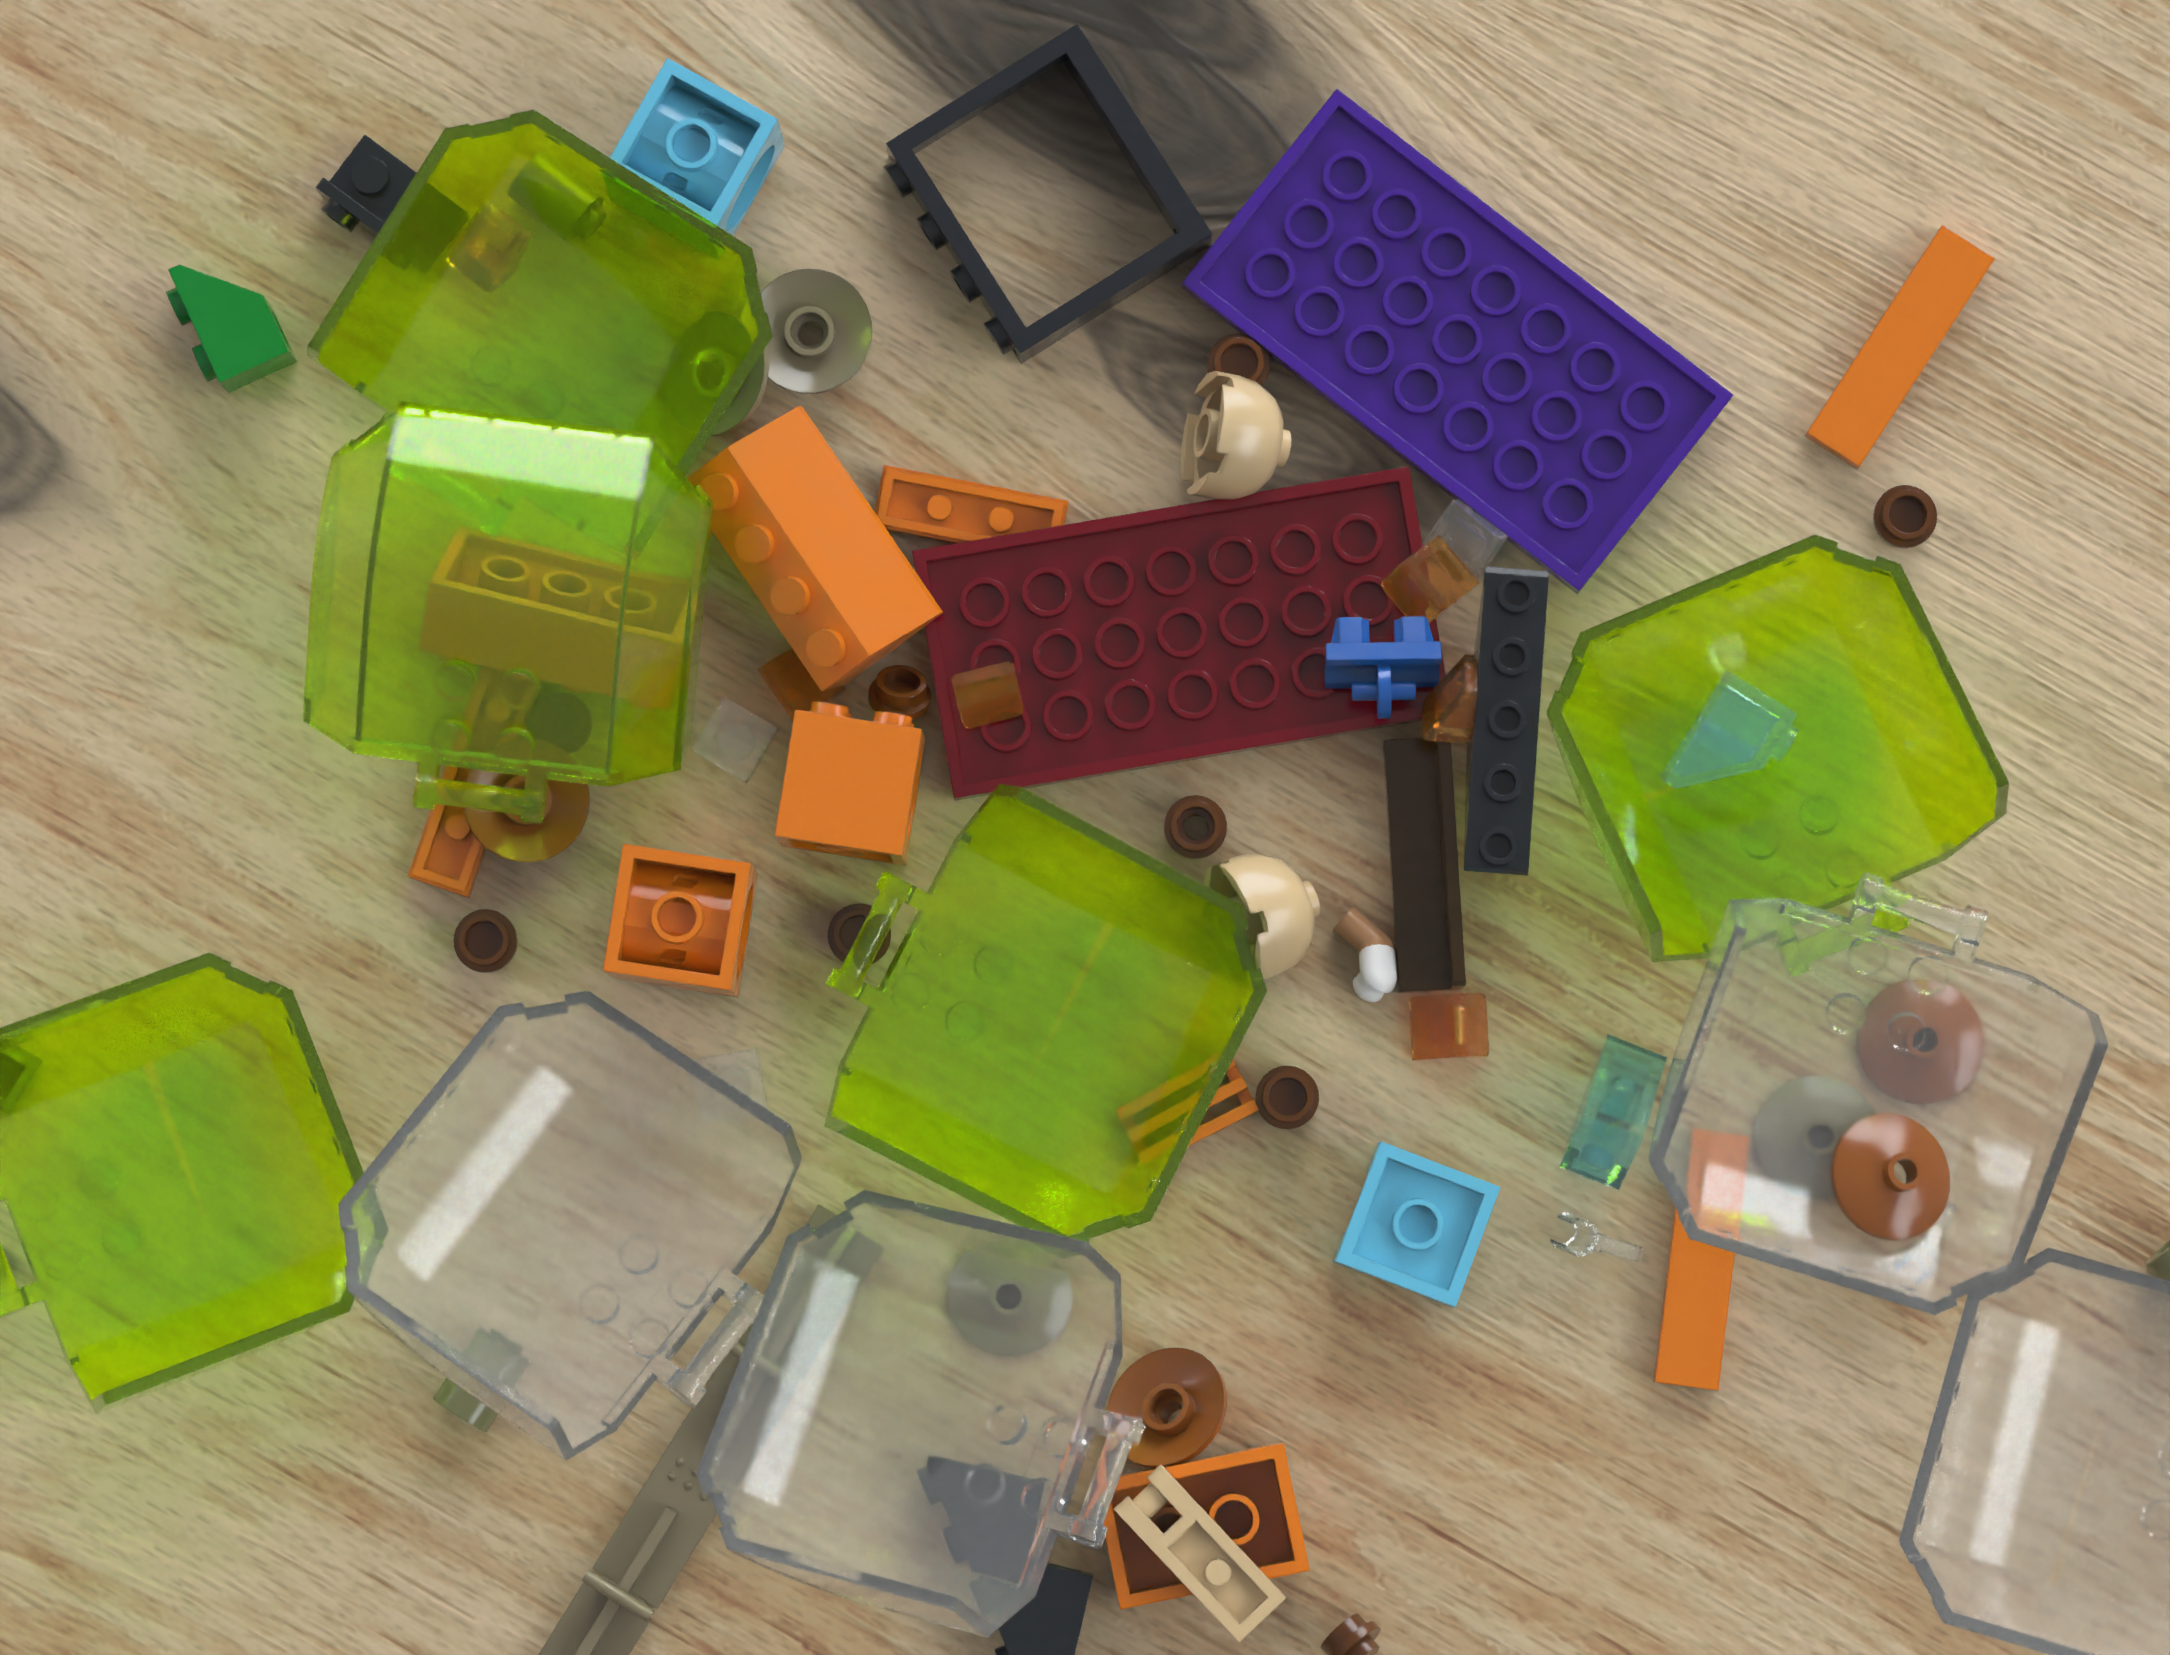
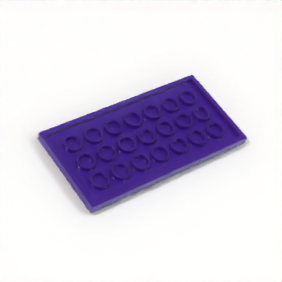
[1182,89,1733,594]

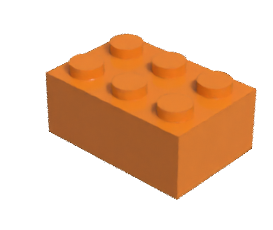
[1094,1442,1310,1610]

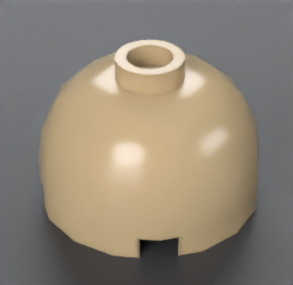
[1180,371,1291,499]
[1204,853,1320,983]

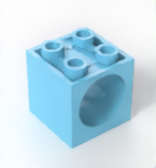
[604,58,785,253]

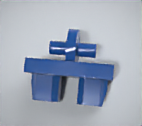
[1324,616,1442,719]

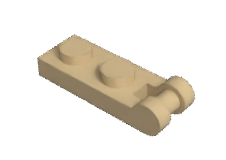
[1114,1464,1286,1643]

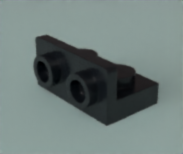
[315,135,467,272]

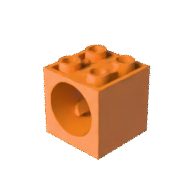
[775,701,926,866]
[603,844,758,998]

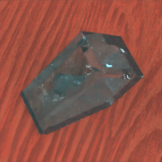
[1659,670,1799,789]
[1559,1034,1667,1190]

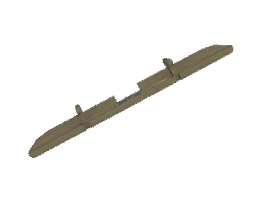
[538,1204,883,1655]

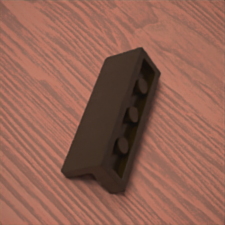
[1383,732,1466,993]

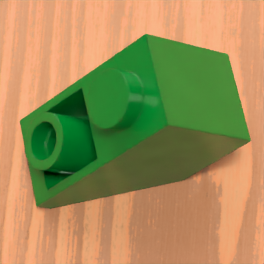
[166,264,297,393]

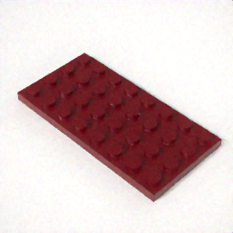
[912,466,1453,801]

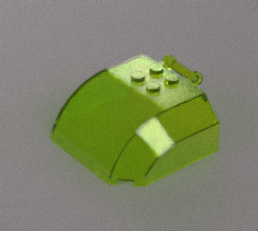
[307,110,773,558]
[303,401,714,824]
[1547,535,2009,977]
[824,784,1267,1250]
[0,952,386,1414]

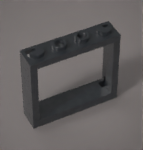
[883,24,1212,364]

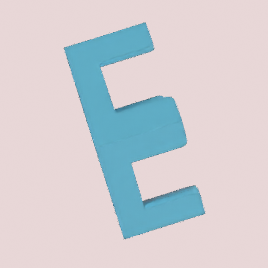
[1333,1141,1501,1308]

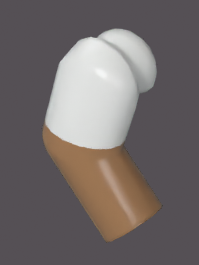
[1333,907,1397,1002]

